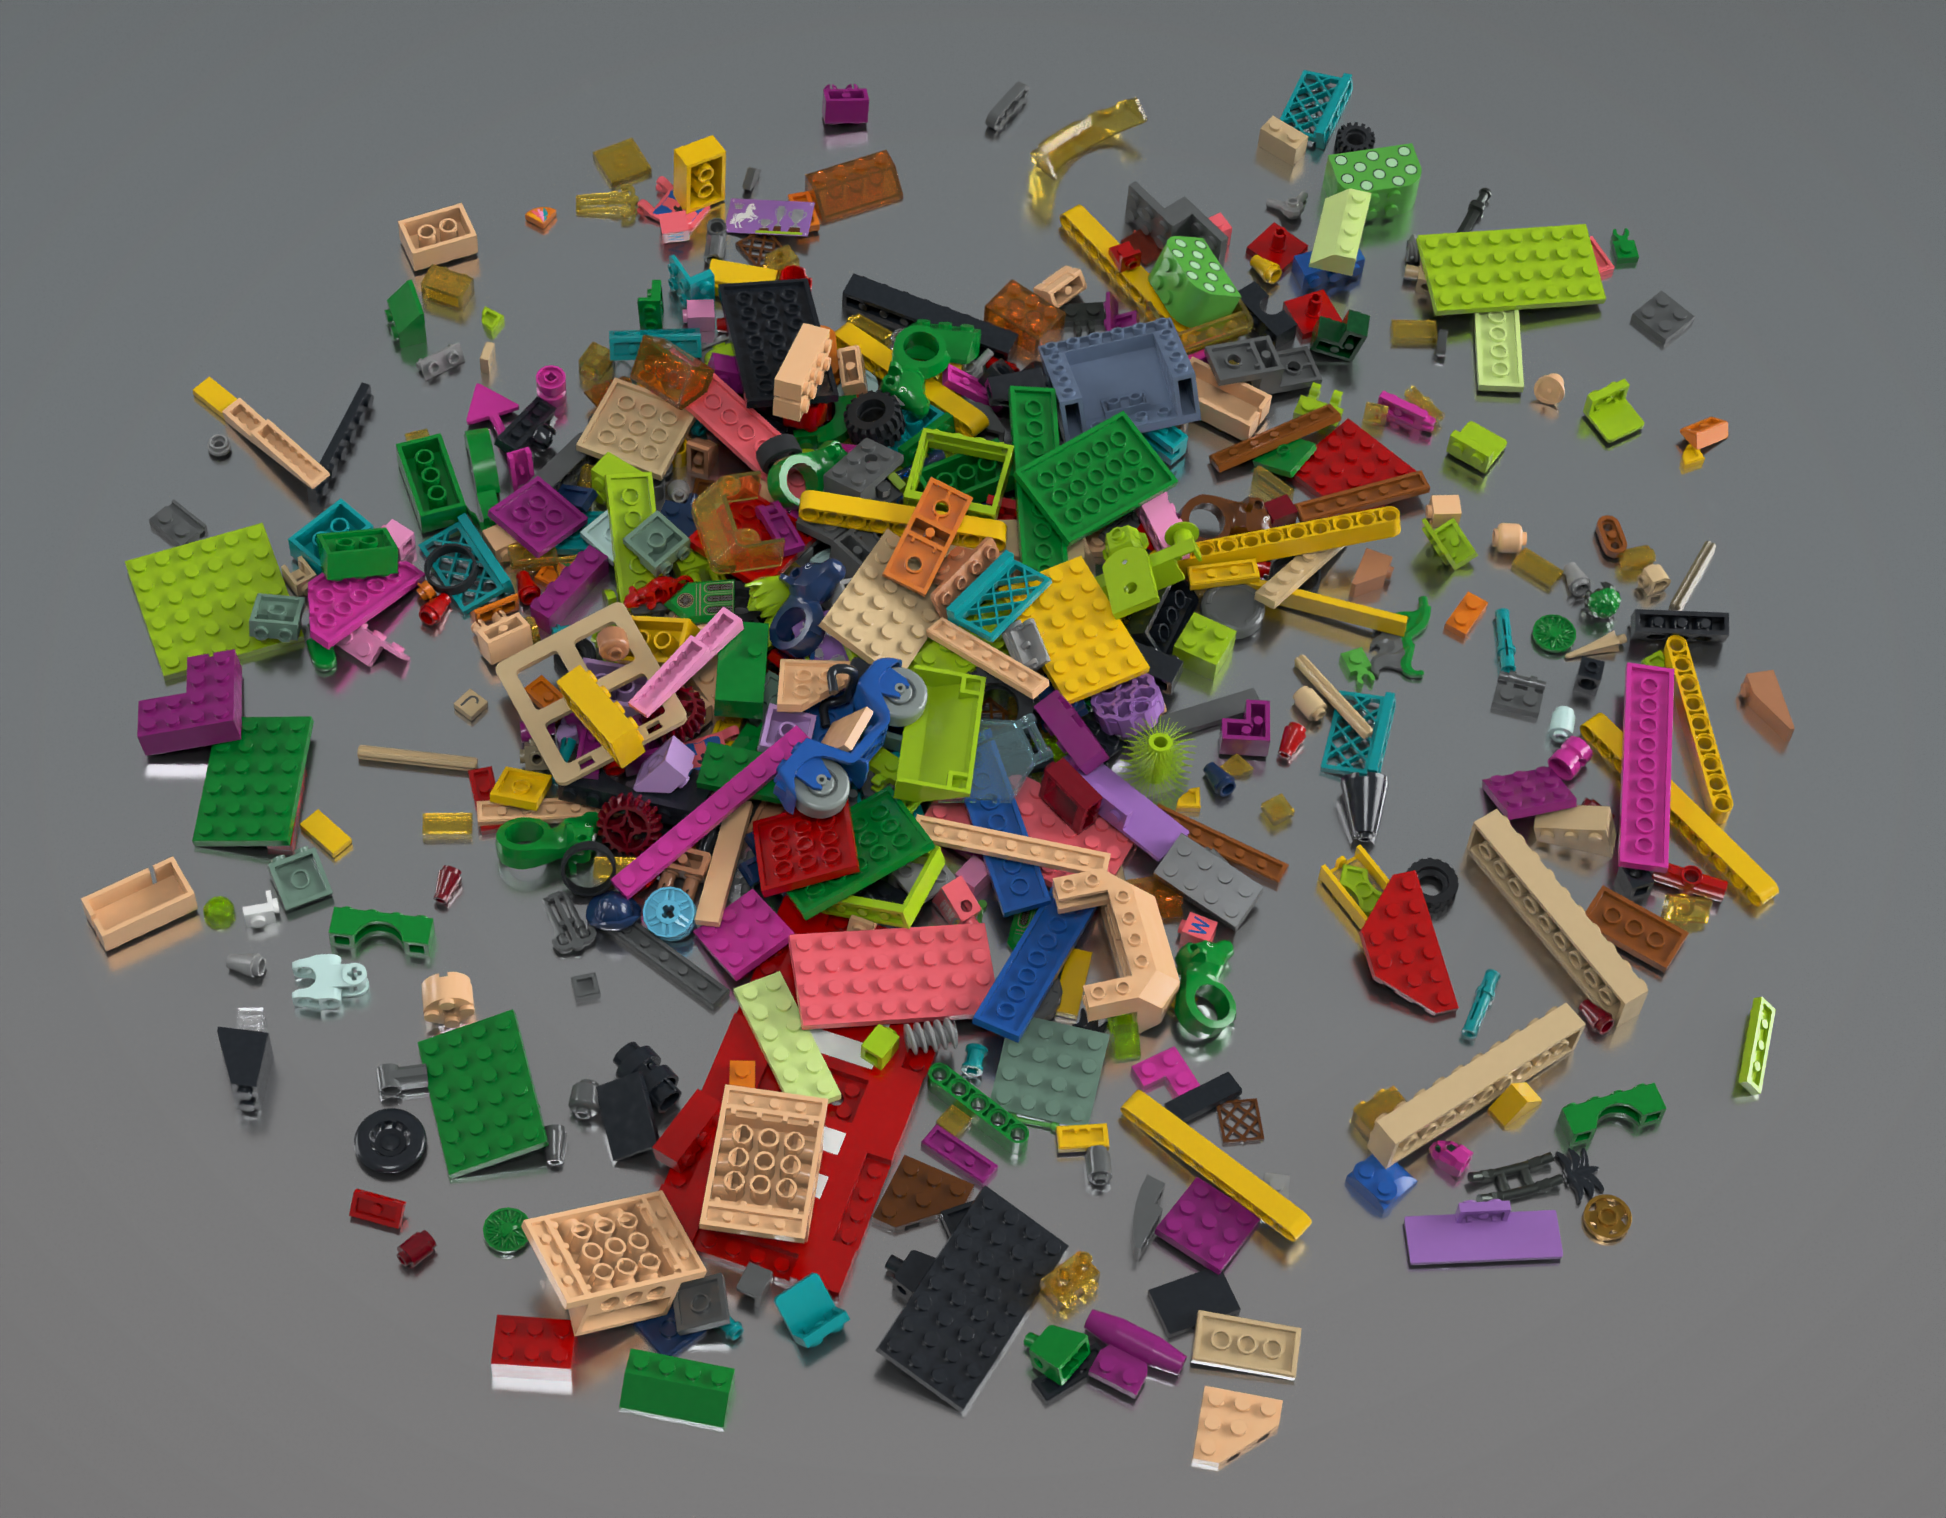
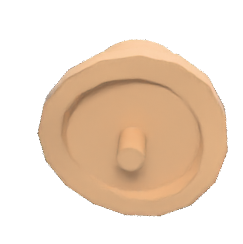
[1534,373,1565,405]

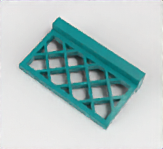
[1280,70,1353,149]
[609,328,702,361]
[418,513,515,616]
[946,550,1052,643]
[1321,690,1396,776]

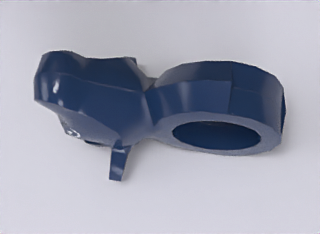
[769,557,846,659]

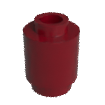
[396,1230,437,1268]

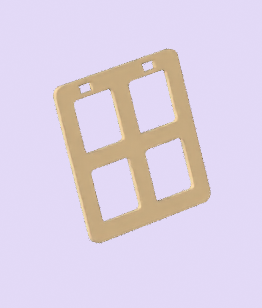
[496,602,687,786]

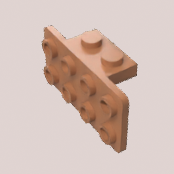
[931,537,1001,620]

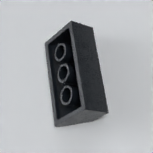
[1126,578,1199,655]

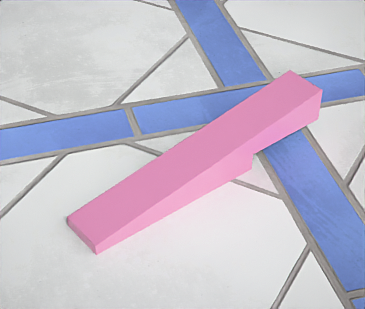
[628,607,744,718]

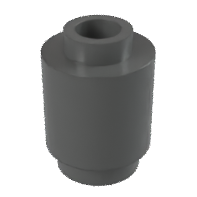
[1085,1145,1113,1185]

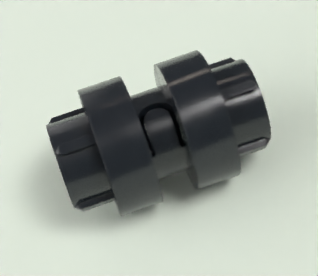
[613,1042,682,1113]

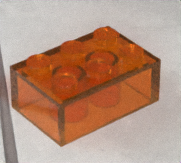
[984,279,1066,357]

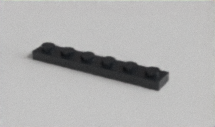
[307,382,374,503]

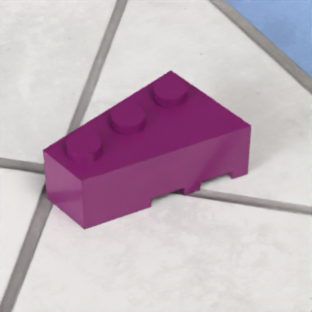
[1034,689,1110,775]

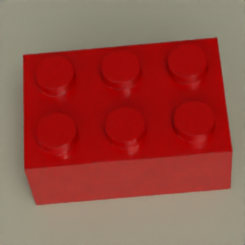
[491,1315,577,1382]

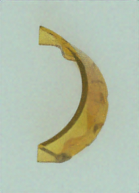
[1030,97,1148,181]

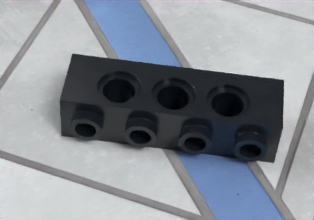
[1631,609,1729,643]

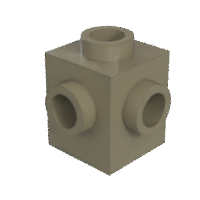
[520,738,554,773]

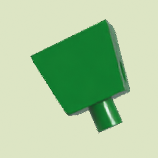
[1024,1325,1091,1386]

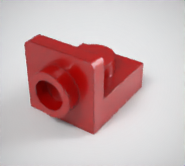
[1108,241,1142,273]

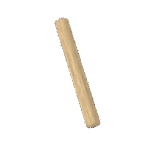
[1294,654,1373,739]
[357,745,478,771]

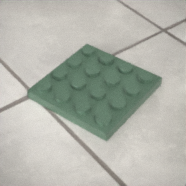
[990,1017,1110,1126]

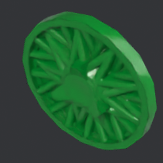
[1532,614,1576,653]
[483,1207,529,1254]

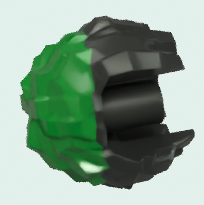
[1584,581,1621,619]

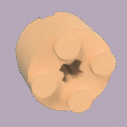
[422,972,475,1028]

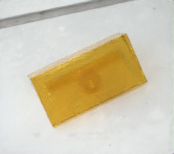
[846,313,896,347]

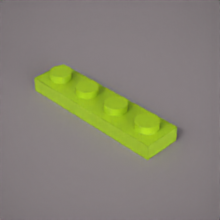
[1739,997,1776,1095]

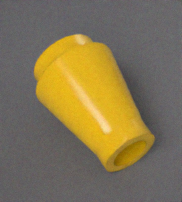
[1250,255,1282,284]

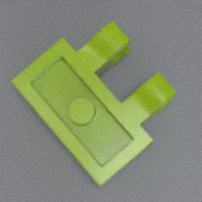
[1293,382,1344,431]
[868,747,899,793]

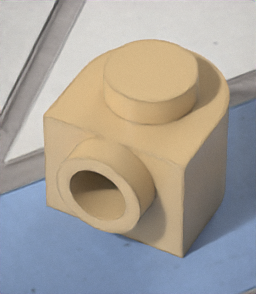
[1637,564,1671,596]

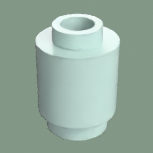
[1549,706,1576,743]

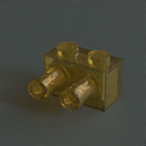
[1040,1251,1100,1313]

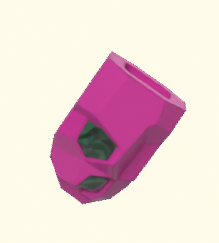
[1429,1140,1473,1177]

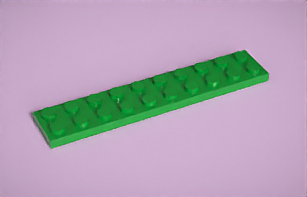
[1008,386,1068,576]

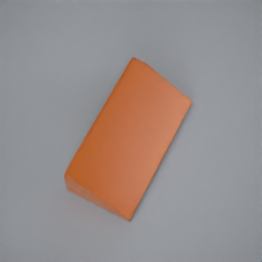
[1680,416,1728,450]
[470,593,519,625]

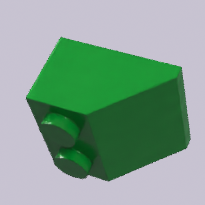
[384,279,427,348]

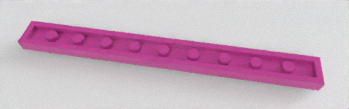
[611,725,810,900]

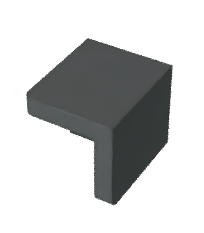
[737,1262,773,1308]

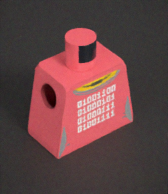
[932,875,981,925]

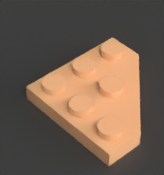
[777,659,851,713]
[1192,1386,1283,1467]

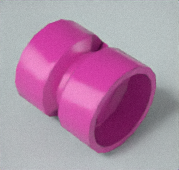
[536,365,567,408]
[1548,736,1593,781]

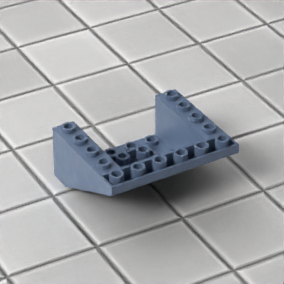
[1038,317,1201,443]

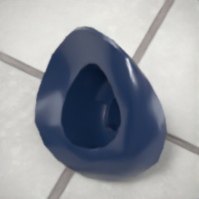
[586,891,642,931]

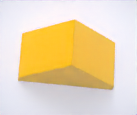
[1488,1082,1542,1129]

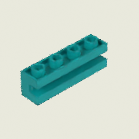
[1141,426,1188,466]

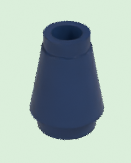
[1203,762,1236,797]

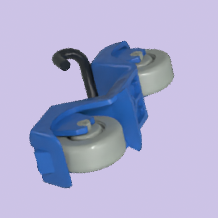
[773,657,928,819]

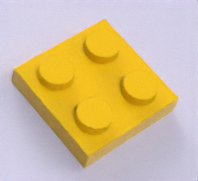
[490,766,552,811]

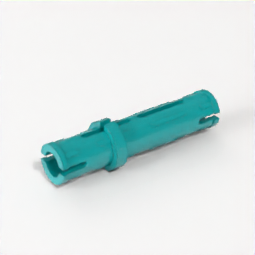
[1495,608,1516,673]
[1461,969,1501,1039]

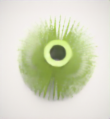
[1119,716,1197,803]

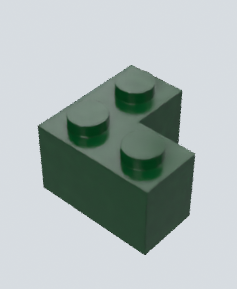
[1310,309,1370,362]

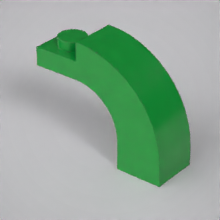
[793,395,857,449]
[464,428,501,493]

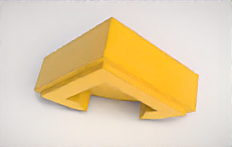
[1681,444,1705,470]
[1176,787,1201,812]

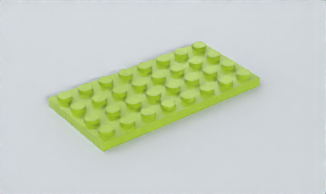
[1416,224,1606,316]

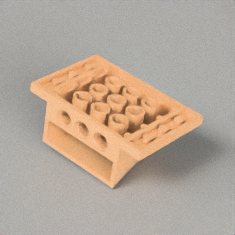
[699,1084,828,1243]
[521,1190,707,1336]

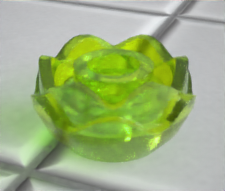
[203,896,235,925]

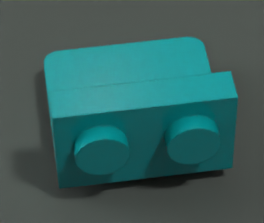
[668,254,715,307]
[774,1273,851,1348]

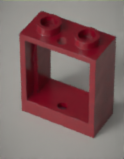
[1038,757,1103,835]

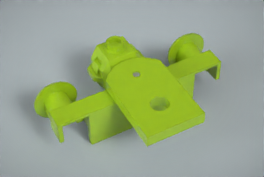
[1095,522,1202,620]

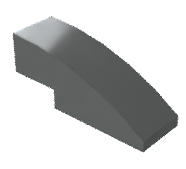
[1131,1174,1165,1260]

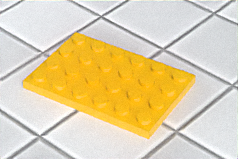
[998,556,1150,704]

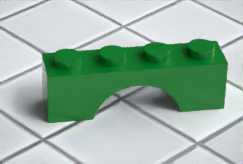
[328,906,435,957]
[1558,1083,1667,1146]

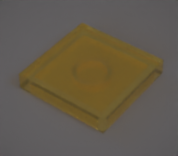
[593,138,652,187]

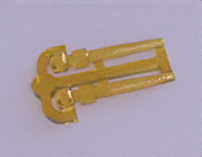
[576,184,639,218]

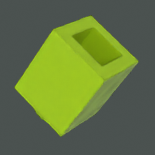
[860,1024,899,1070]

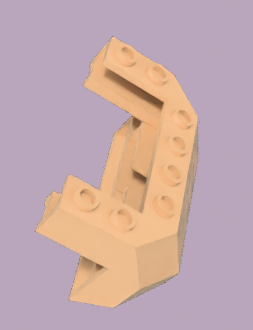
[1052,868,1180,1035]

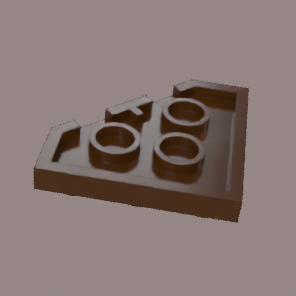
[872,1155,975,1232]

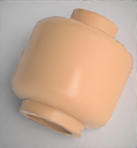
[1492,523,1527,553]

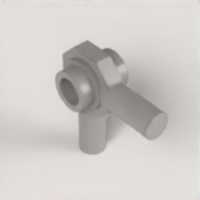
[1266,191,1308,219]
[961,348,994,379]

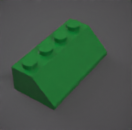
[619,1348,735,1430]

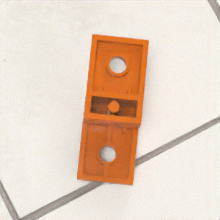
[882,477,973,597]

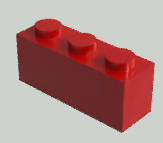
[652,1089,722,1174]

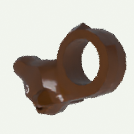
[1177,494,1272,542]

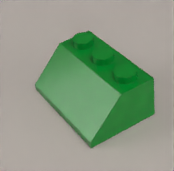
[905,319,981,365]
[316,527,398,581]

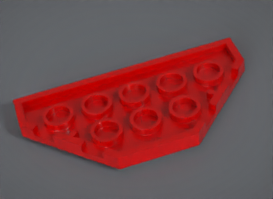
[1359,870,1459,1016]

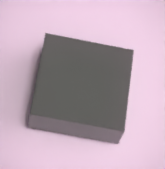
[571,972,601,1003]

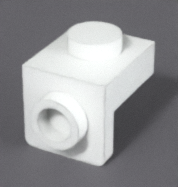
[243,890,280,928]

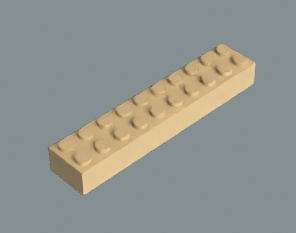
[1466,809,1649,1028]
[1366,1003,1586,1169]

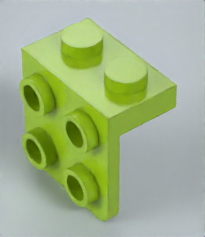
[1583,378,1644,443]
[1446,421,1507,473]
[1422,518,1478,570]

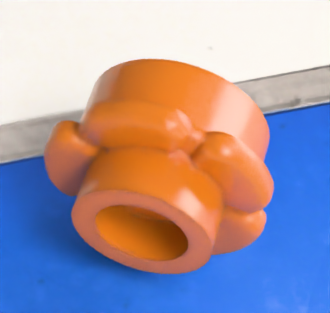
[416,580,437,601]

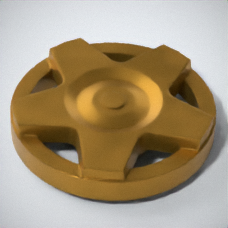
[1583,1194,1632,1241]

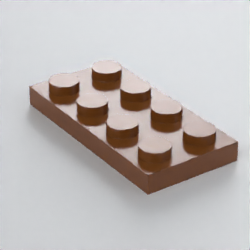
[1585,885,1689,973]

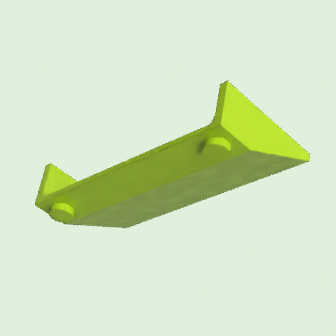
[893,664,986,802]

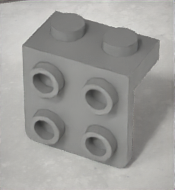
[888,862,956,903]

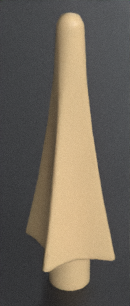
[1565,631,1627,659]

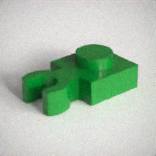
[1611,228,1639,264]

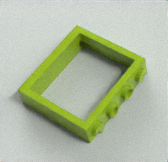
[903,428,1014,520]
[822,845,946,929]

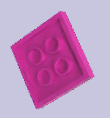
[693,889,794,981]

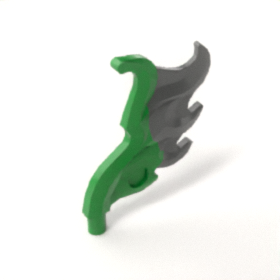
[1370,596,1431,679]

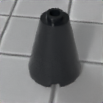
[1340,772,1389,842]

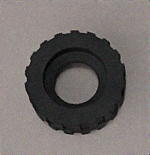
[1407,858,1459,914]

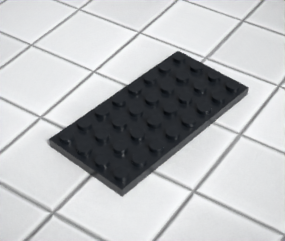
[718,278,839,408]
[875,1185,1069,1412]

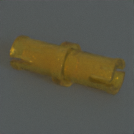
[1404,386,1445,425]

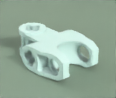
[292,954,369,1010]

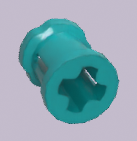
[961,1043,988,1076]

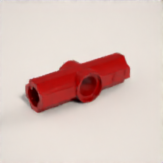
[1652,863,1728,902]

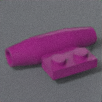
[1084,1309,1187,1399]

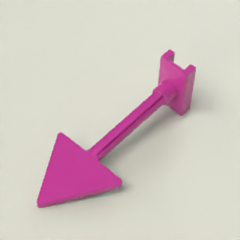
[466,383,535,492]

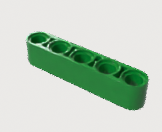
[927,1063,1029,1155]

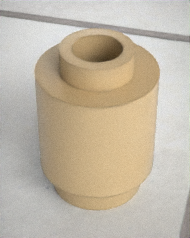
[1293,686,1327,721]

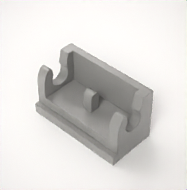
[1002,618,1051,672]

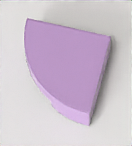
[556,718,578,747]

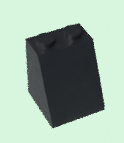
[217,1027,274,1112]

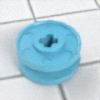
[643,886,697,942]

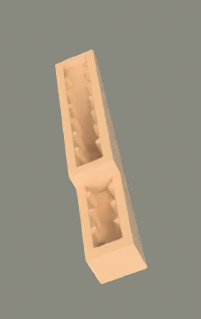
[222,398,330,489]

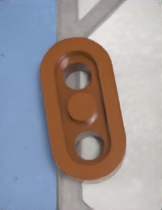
[1596,515,1627,558]

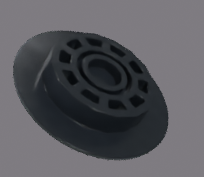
[354,1108,427,1173]

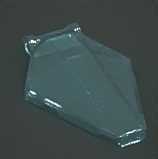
[938,713,1054,803]

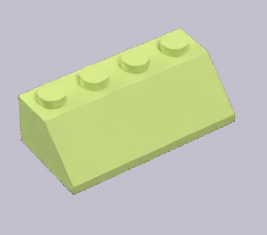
[1309,188,1371,276]

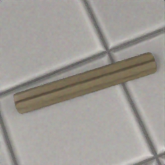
[1669,541,1716,611]

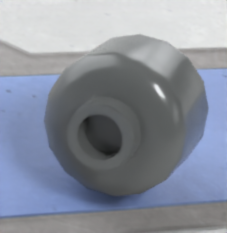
[568,1079,600,1119]

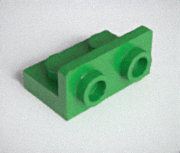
[637,280,664,330]

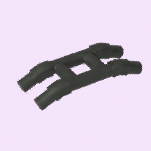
[1467,1151,1564,1202]

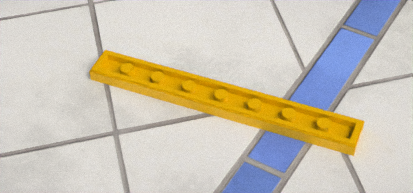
[1246,579,1408,637]

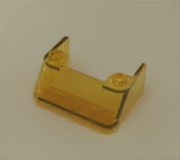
[1143,298,1253,355]
[691,470,785,574]

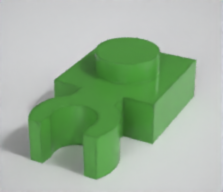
[1339,647,1375,689]

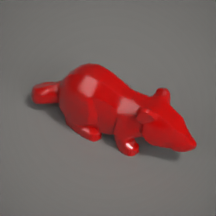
[623,575,694,610]

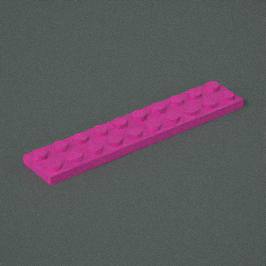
[1618,662,1674,873]

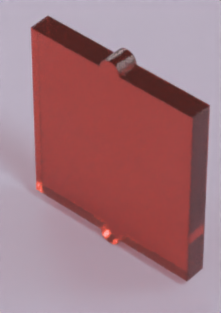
[1121,229,1163,267]

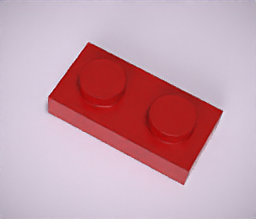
[349,1189,406,1229]

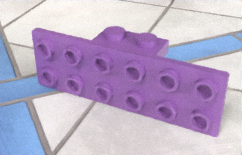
[1065,754,1189,861]
[1404,1199,1563,1265]

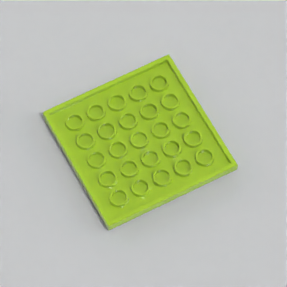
[125,523,305,681]

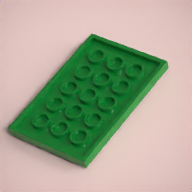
[1013,410,1178,547]
[192,716,314,846]
[785,785,935,921]
[417,1009,549,1179]

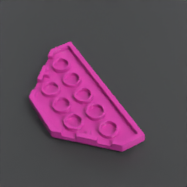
[307,561,425,649]

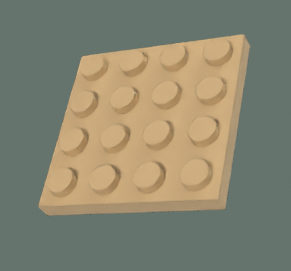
[576,378,696,481]

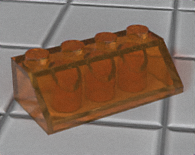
[805,150,903,223]
[630,335,714,410]

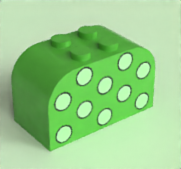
[1323,143,1422,220]
[1148,236,1241,331]

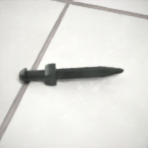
[1456,188,1491,233]

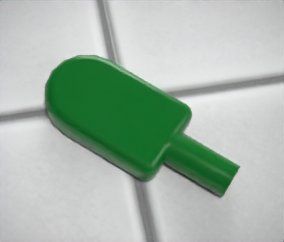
[306,624,337,671]

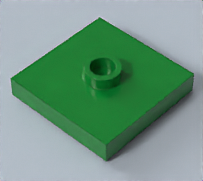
[1253,438,1317,478]

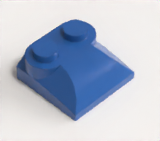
[1345,1154,1418,1214]

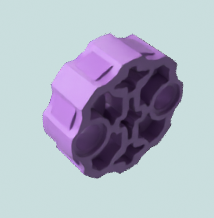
[1091,673,1165,738]

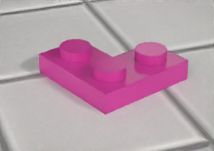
[1131,1046,1200,1097]

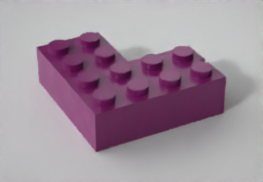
[137,649,242,756]

